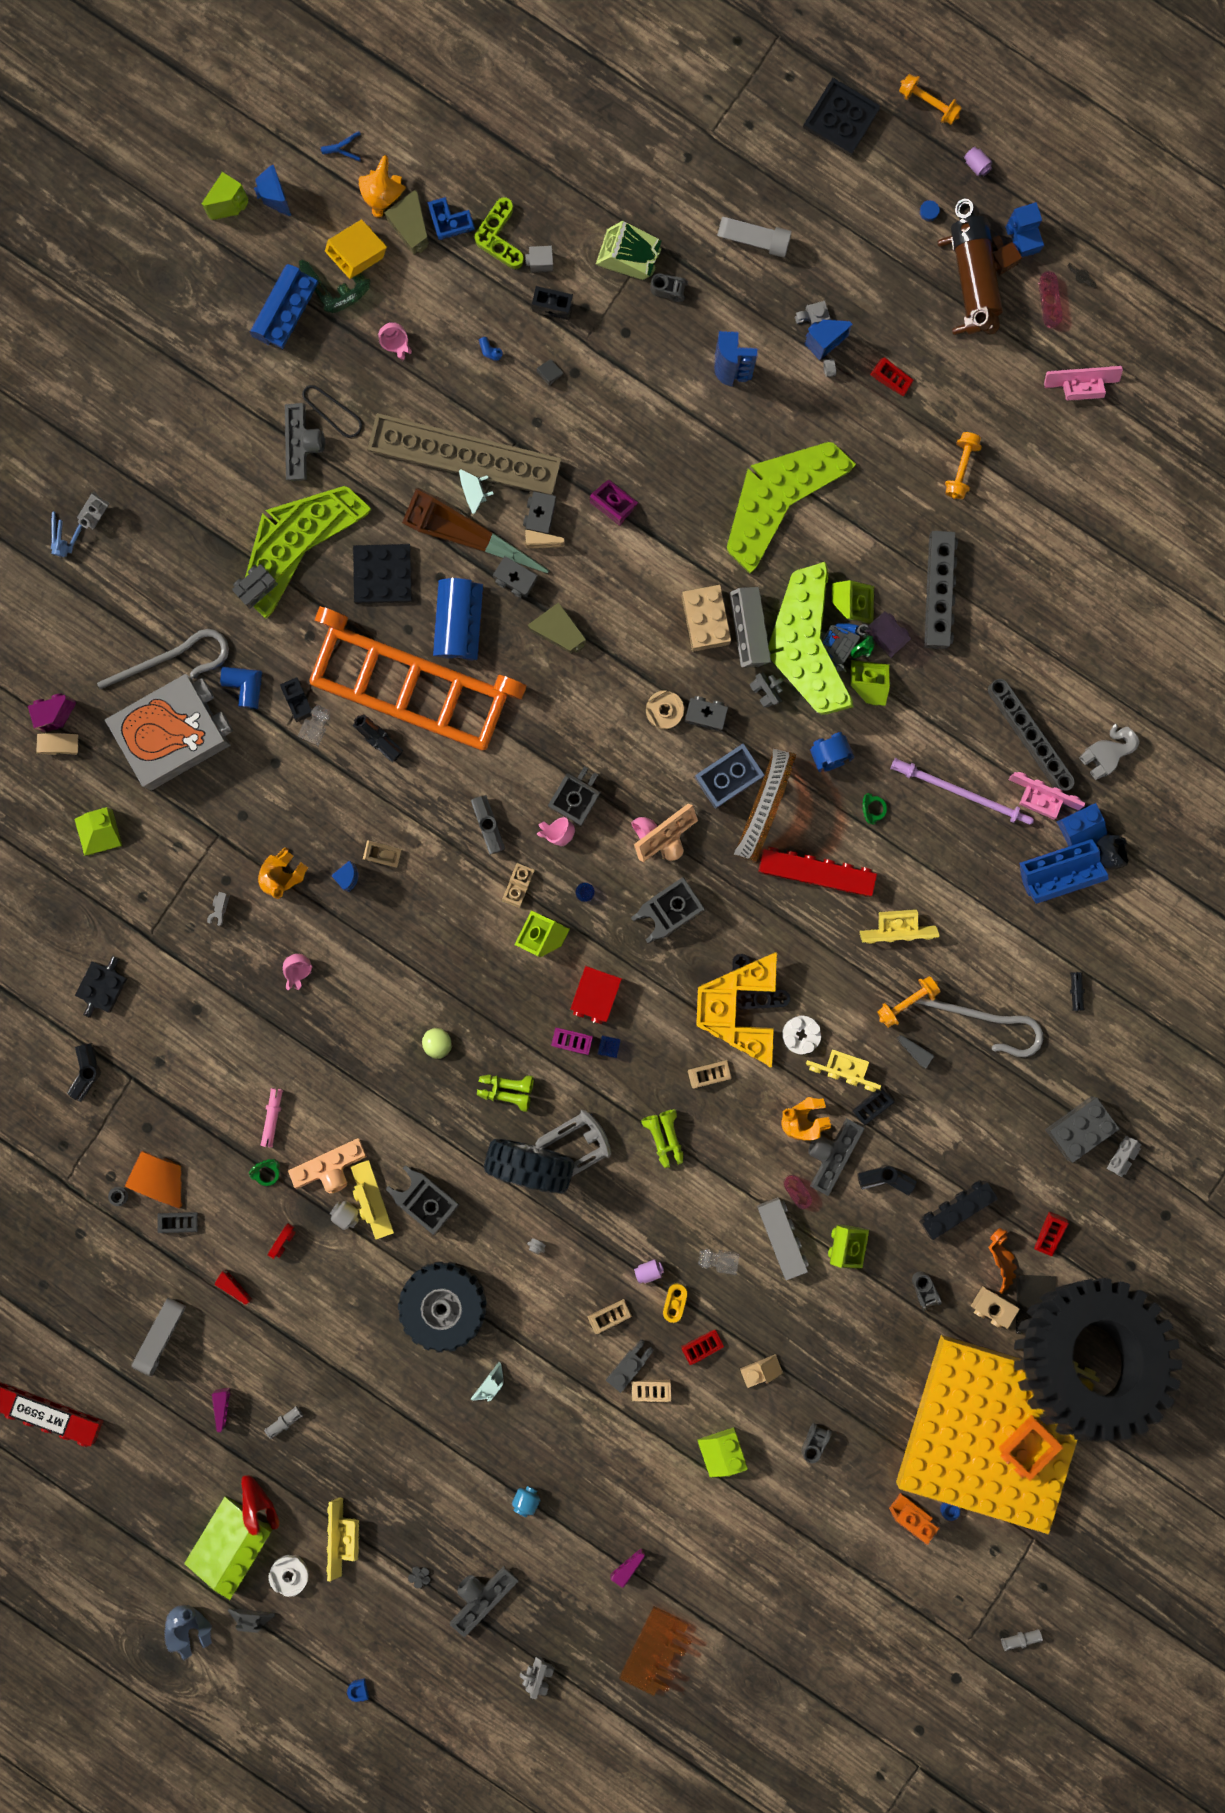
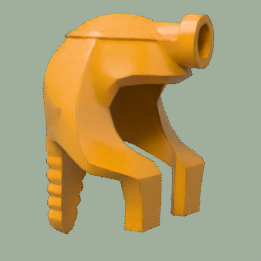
[359,155,406,218]
[258,847,308,899]
[781,1097,831,1141]

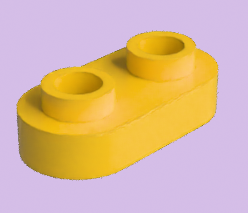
[663,1283,687,1323]

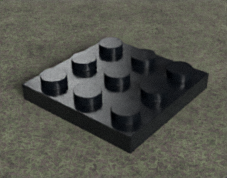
[803,77,881,157]
[353,544,412,603]

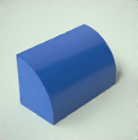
[332,861,359,892]

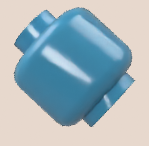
[512,1486,540,1517]

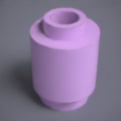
[964,147,992,176]
[634,1259,664,1284]

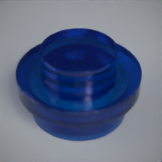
[575,883,595,902]

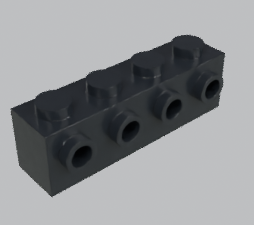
[919,1180,998,1240]

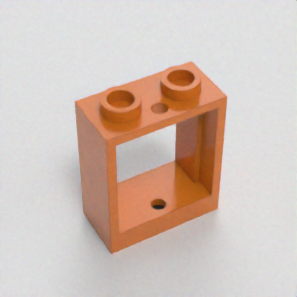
[999,1415,1063,1481]

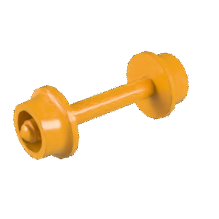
[899,74,962,125]
[945,432,982,499]
[877,976,941,1028]

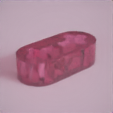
[783,1175,812,1209]

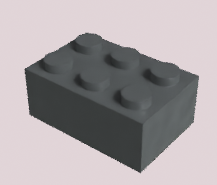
[1045,1096,1119,1163]

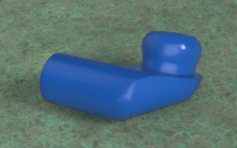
[479,337,503,361]

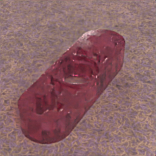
[1038,271,1063,328]

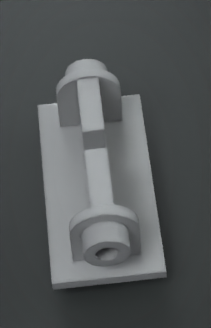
[1106,1136,1142,1177]

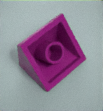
[590,479,638,526]

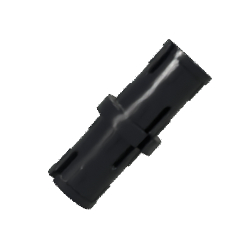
[1070,972,1085,1011]

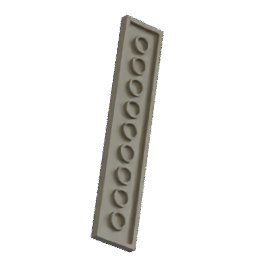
[367,413,561,495]

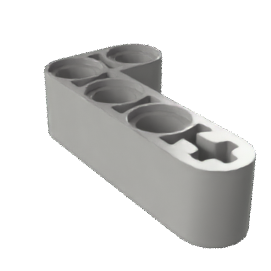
[132,1297,186,1377]

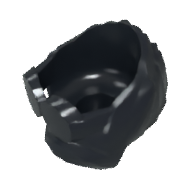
[1096,835,1129,870]

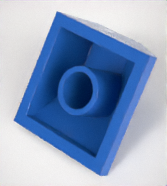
[254,165,291,216]

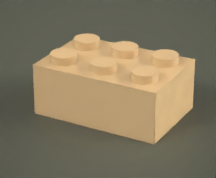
[682,585,731,652]

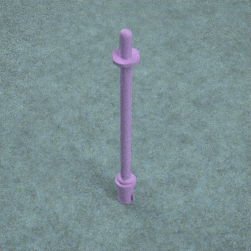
[890,758,1034,824]

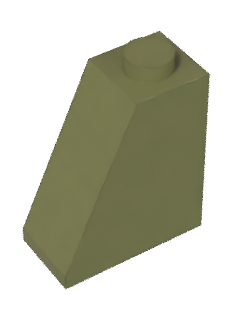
[385,190,429,255]
[528,602,586,654]

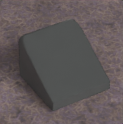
[537,359,563,386]

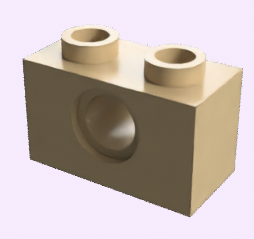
[971,1286,1019,1329]

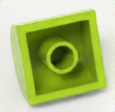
[828,1224,869,1268]

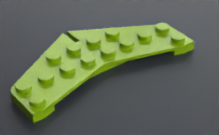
[727,442,856,574]
[245,486,372,619]
[768,562,854,715]

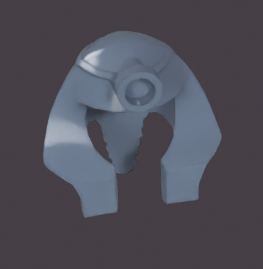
[165,1605,212,1660]

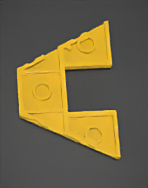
[697,952,777,1067]

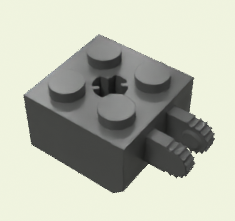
[548,766,601,827]

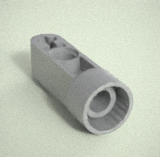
[717,217,792,258]

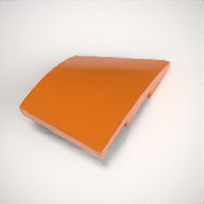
[125,1151,182,1209]

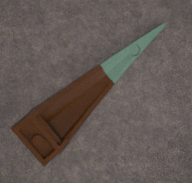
[402,488,550,573]

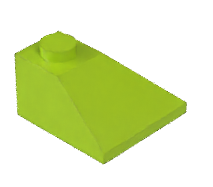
[831,580,874,624]
[851,660,890,706]
[75,807,122,856]
[514,911,570,957]

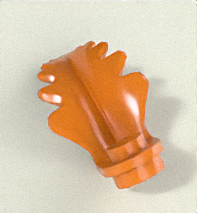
[988,1228,1017,1294]

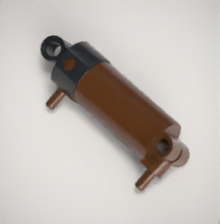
[938,199,1003,335]

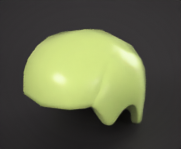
[422,1028,452,1059]

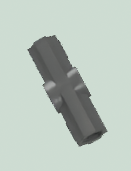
[471,795,505,855]

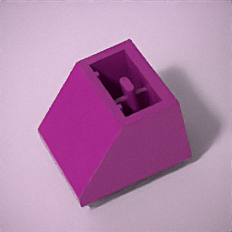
[28,693,76,733]

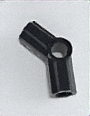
[353,714,403,763]
[67,1043,101,1102]
[857,1165,917,1196]

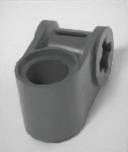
[650,274,688,302]
[912,1271,942,1311]
[801,1423,832,1463]

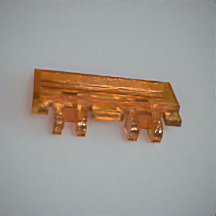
[619,1606,692,1696]

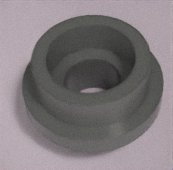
[108,1187,128,1206]

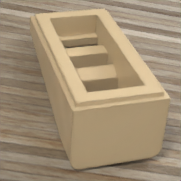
[525,530,565,549]
[688,1060,732,1088]
[587,1299,632,1334]
[632,1380,671,1402]

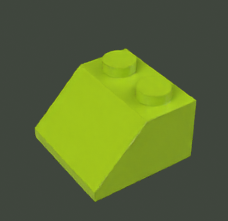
[201,172,248,220]
[697,1427,748,1477]

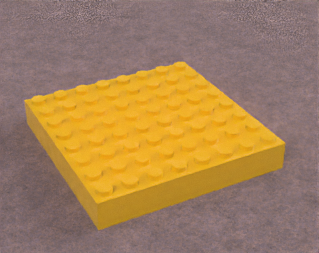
[896,1335,1094,1534]

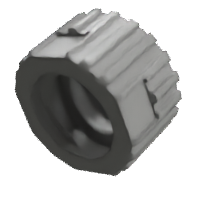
[823,359,836,377]

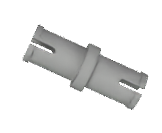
[264,1406,303,1440]
[1001,1629,1043,1651]

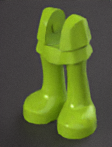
[477,1075,534,1112]
[641,1109,683,1168]

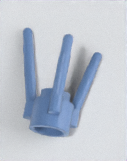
[51,511,82,557]

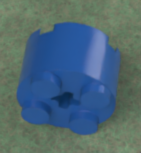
[810,732,854,772]

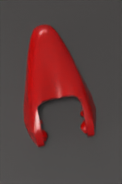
[241,1475,279,1535]

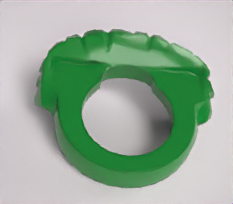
[850,636,874,658]
[862,793,887,825]
[249,1159,280,1186]

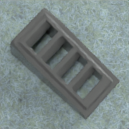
[896,1035,934,1069]
[157,1212,197,1233]

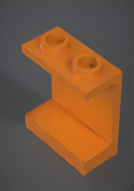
[889,1493,939,1545]

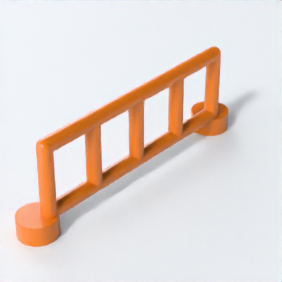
[309,606,527,751]

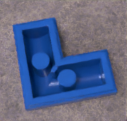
[428,197,475,240]
[220,667,262,709]

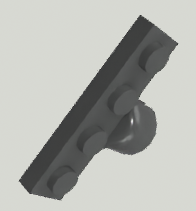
[285,403,325,482]
[808,1118,864,1196]
[450,1566,518,1637]

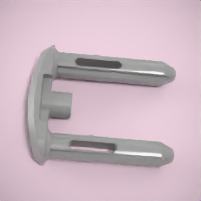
[535,1110,611,1176]

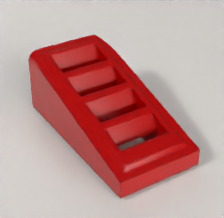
[870,357,914,396]
[1034,1211,1069,1257]
[214,1269,252,1305]
[681,1329,724,1366]

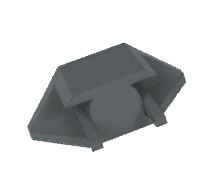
[228,1609,275,1633]

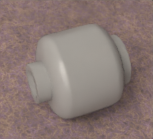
[330,1201,359,1230]

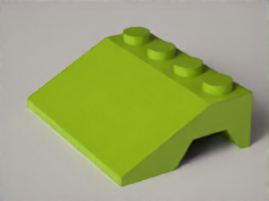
[184,1496,273,1600]

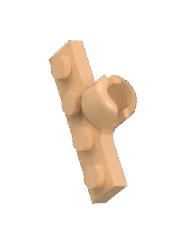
[634,804,698,862]
[288,1138,367,1193]

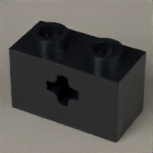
[532,286,573,320]

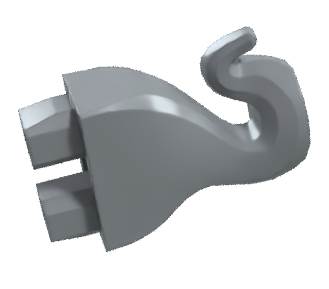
[1079,723,1140,780]

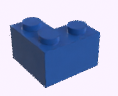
[1006,202,1044,258]

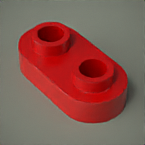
[267,1223,296,1259]

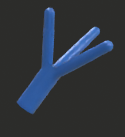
[321,131,361,161]

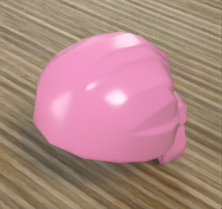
[378,322,412,360]
[537,817,575,846]
[631,817,658,839]
[283,954,312,990]

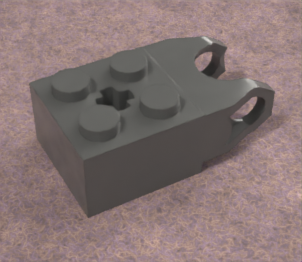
[631,877,706,944]
[386,1165,460,1235]

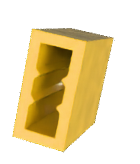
[325,219,387,279]

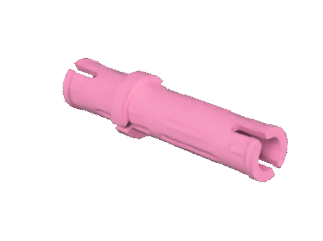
[260,1088,283,1147]

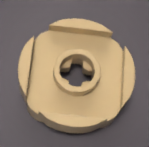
[646,691,684,729]

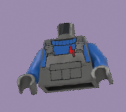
[821,624,871,677]

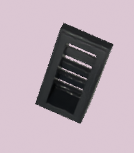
[852,1085,895,1125]

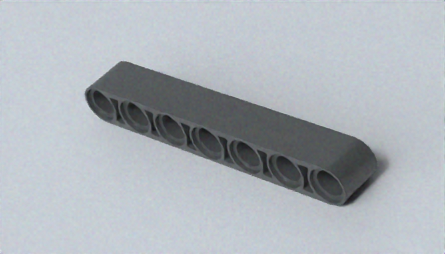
[988,679,1074,792]

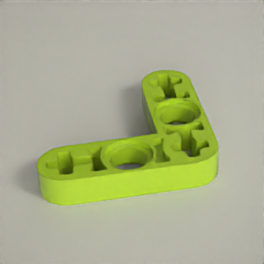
[475,198,524,269]

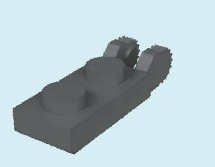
[606,1339,654,1393]

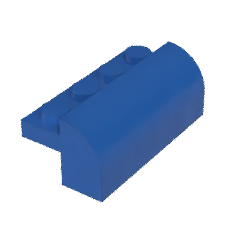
[250,264,319,349]
[714,331,758,386]
[433,578,483,660]
[1020,839,1109,904]

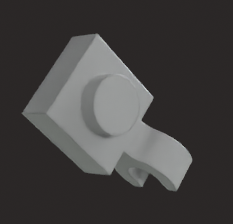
[795,301,830,325]
[207,892,230,926]

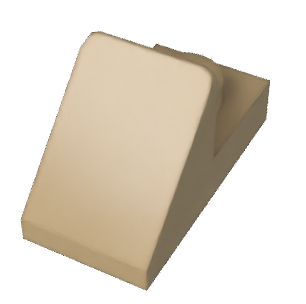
[363,840,402,868]
[740,1354,783,1388]

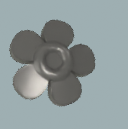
[408,1566,430,1589]

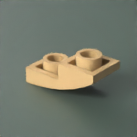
[36,733,78,755]
[502,863,534,908]

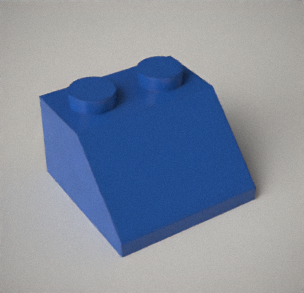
[805,320,853,361]
[1056,803,1107,846]

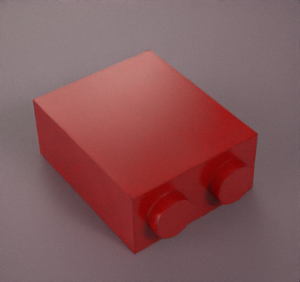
[570,966,622,1024]

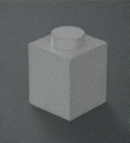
[526,246,553,272]

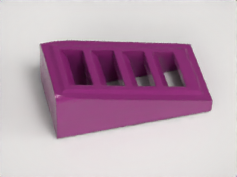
[551,1027,593,1055]
[212,1388,230,1432]
[610,1548,645,1588]

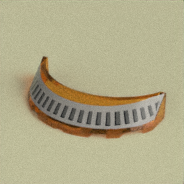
[734,748,797,863]

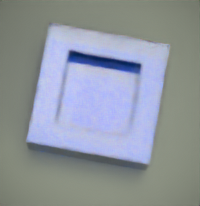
[598,1035,621,1058]

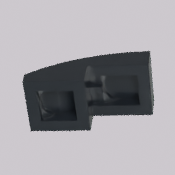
[280,677,314,722]

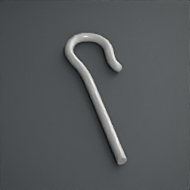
[97,629,229,689]
[915,997,1043,1058]

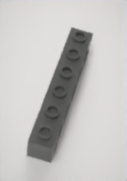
[924,531,958,649]

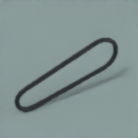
[302,385,362,438]

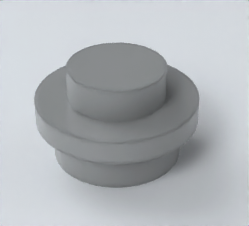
[527,1238,546,1255]

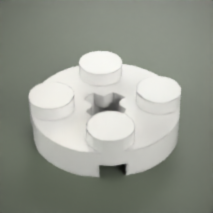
[782,1016,821,1054]
[269,1555,309,1597]

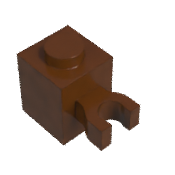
[991,235,1022,275]

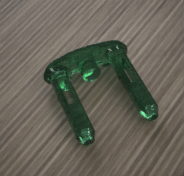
[299,259,370,313]

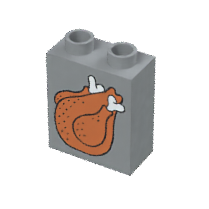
[105,674,233,790]

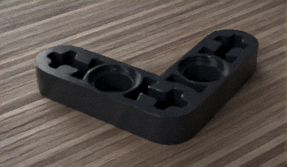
[732,954,790,1009]

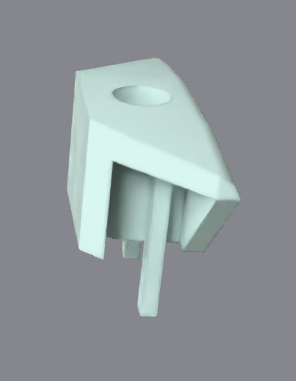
[459,470,493,514]
[471,1362,504,1401]

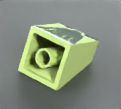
[596,221,662,280]

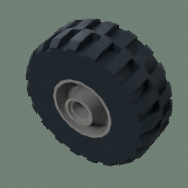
[484,1139,574,1194]
[398,1261,487,1353]

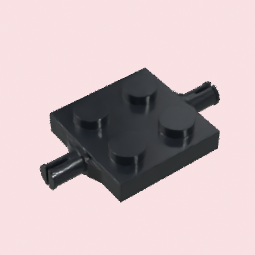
[75,956,128,1018]

